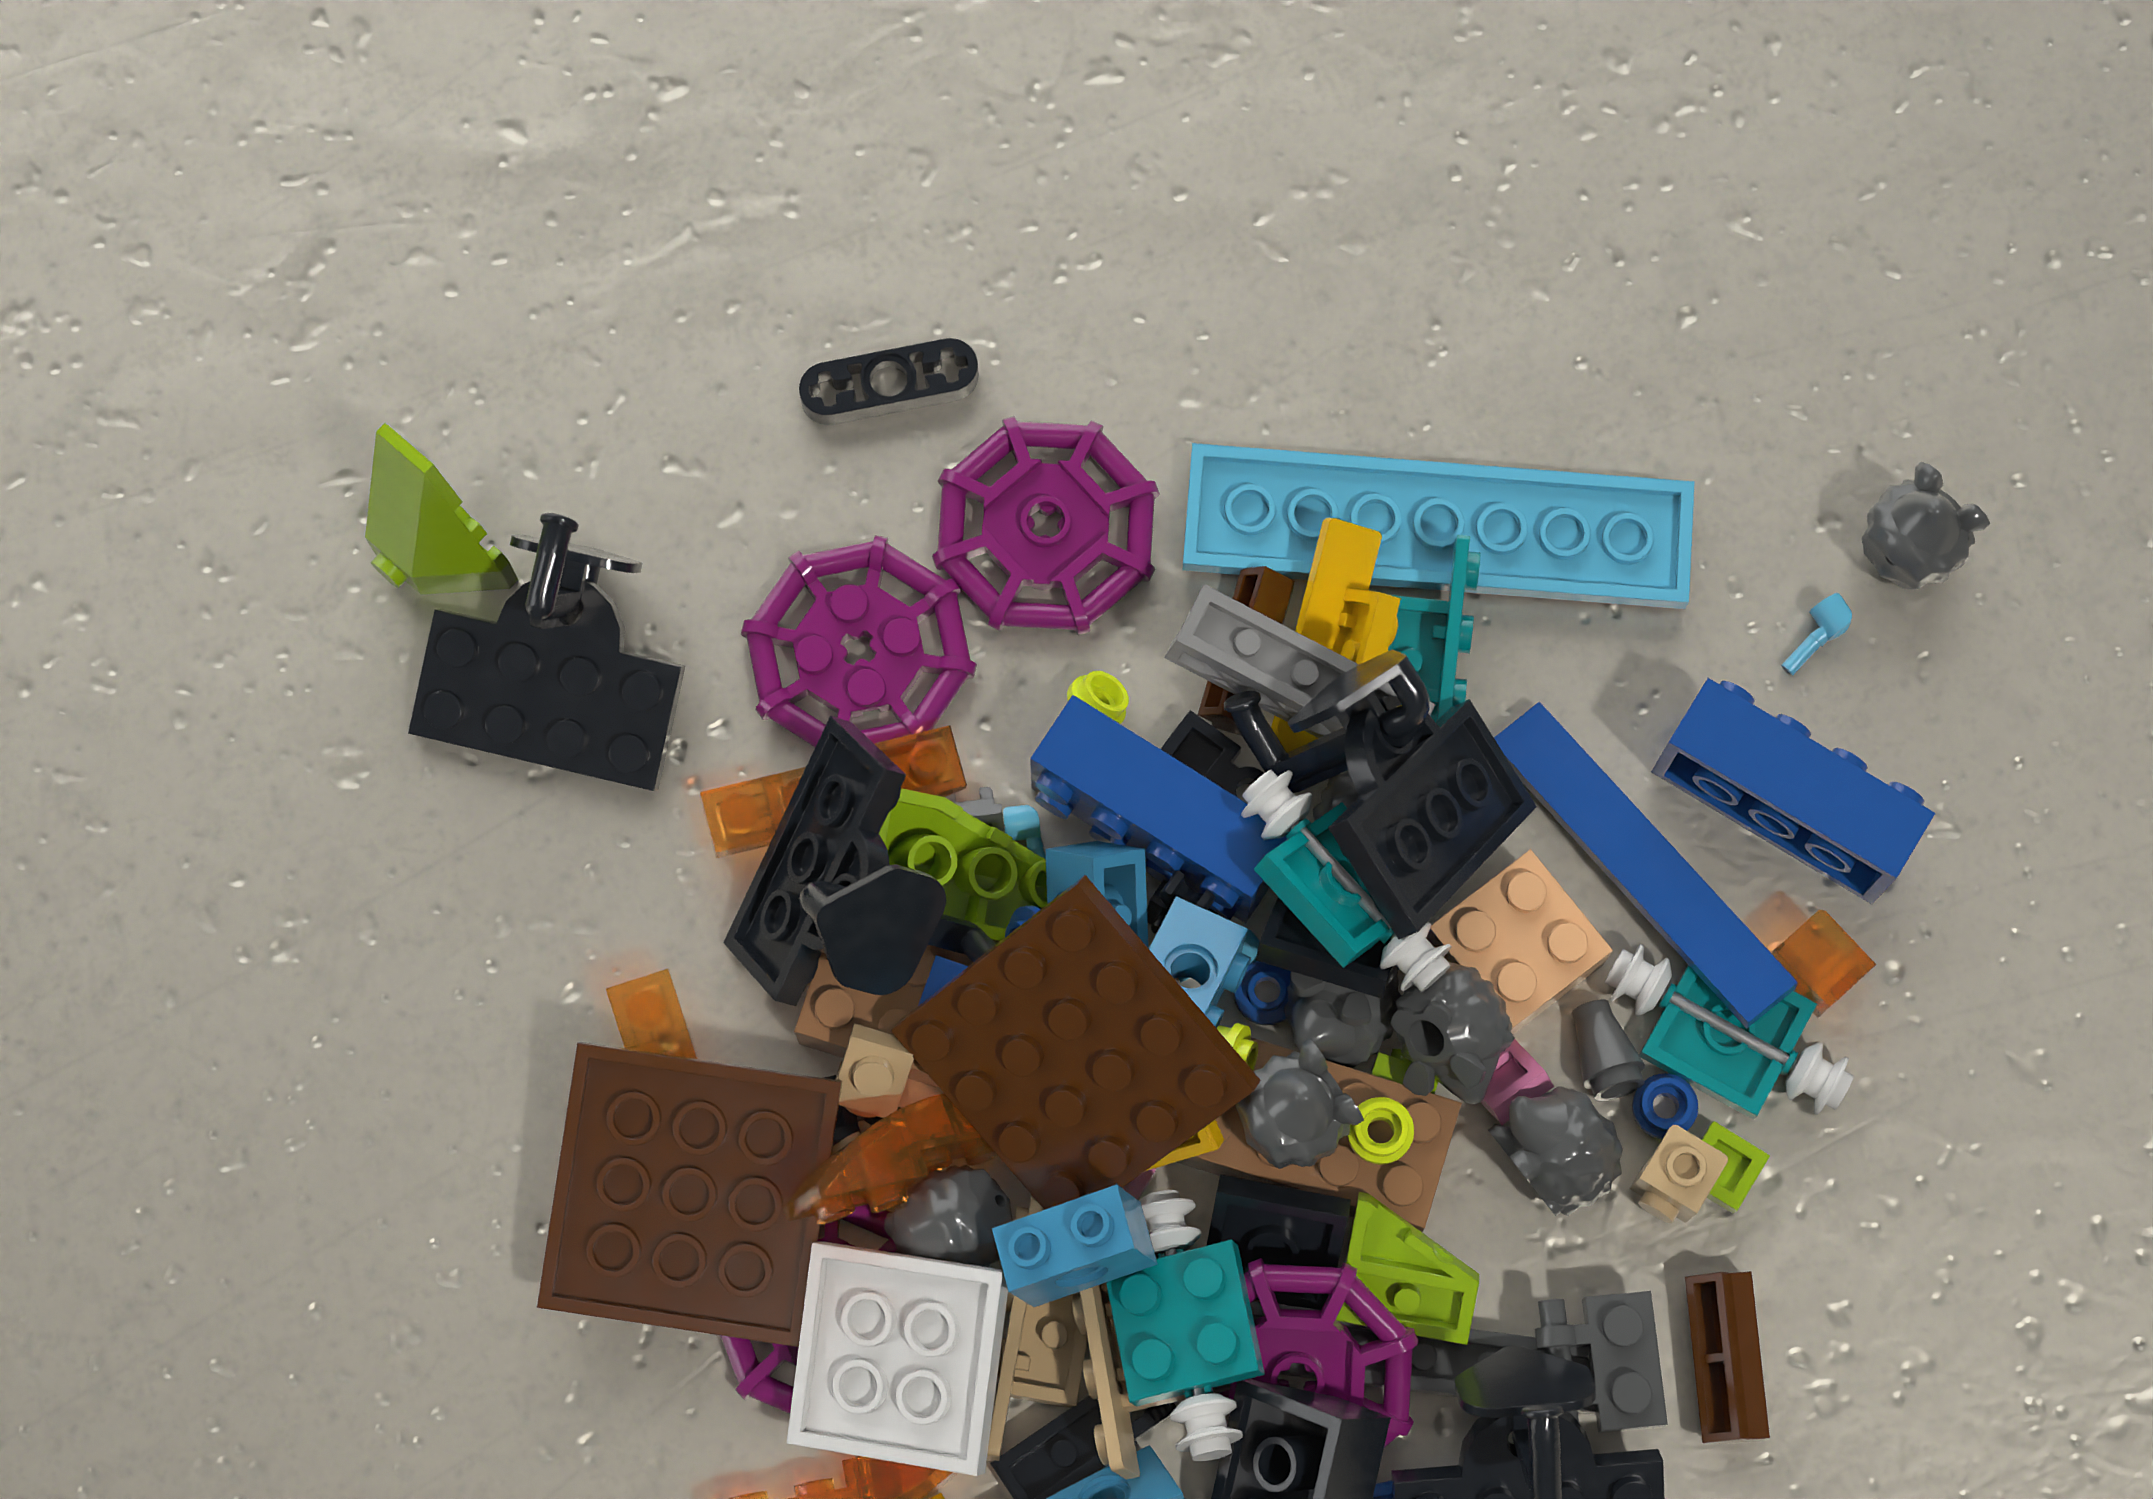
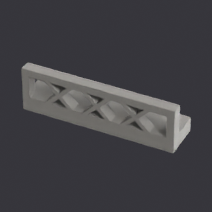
[1164,584,1435,738]

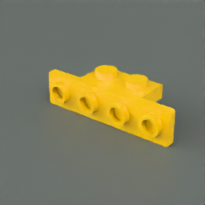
[1271,518,1401,752]

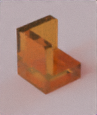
[1772,910,1876,1018]

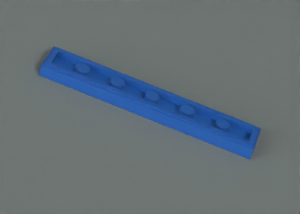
[1494,701,1798,1029]

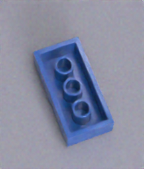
[1651,678,1935,905]
[1030,695,1288,924]

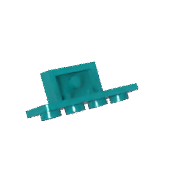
[1388,535,1481,722]

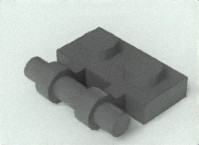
[1535,1291,1668,1433]

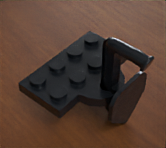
[408,513,685,791]
[1224,650,1537,939]
[723,716,996,1006]
[1391,1346,1665,1499]

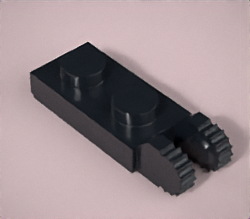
[990,1395,1176,1499]

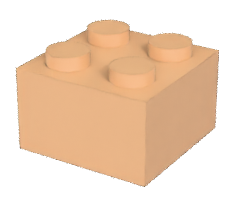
[1426,849,1613,1034]

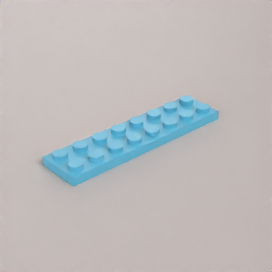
[1182,443,1695,609]

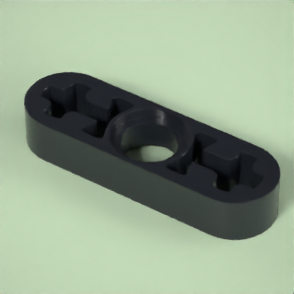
[799,338,979,425]

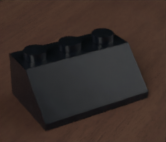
[1211,1379,1391,1499]

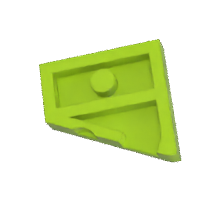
[1336,1192,1479,1345]

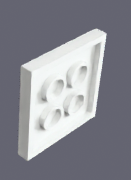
[787,1241,1008,1476]

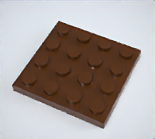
[891,875,1261,1210]
[537,1042,843,1347]

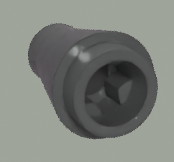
[1571,999,1645,1101]

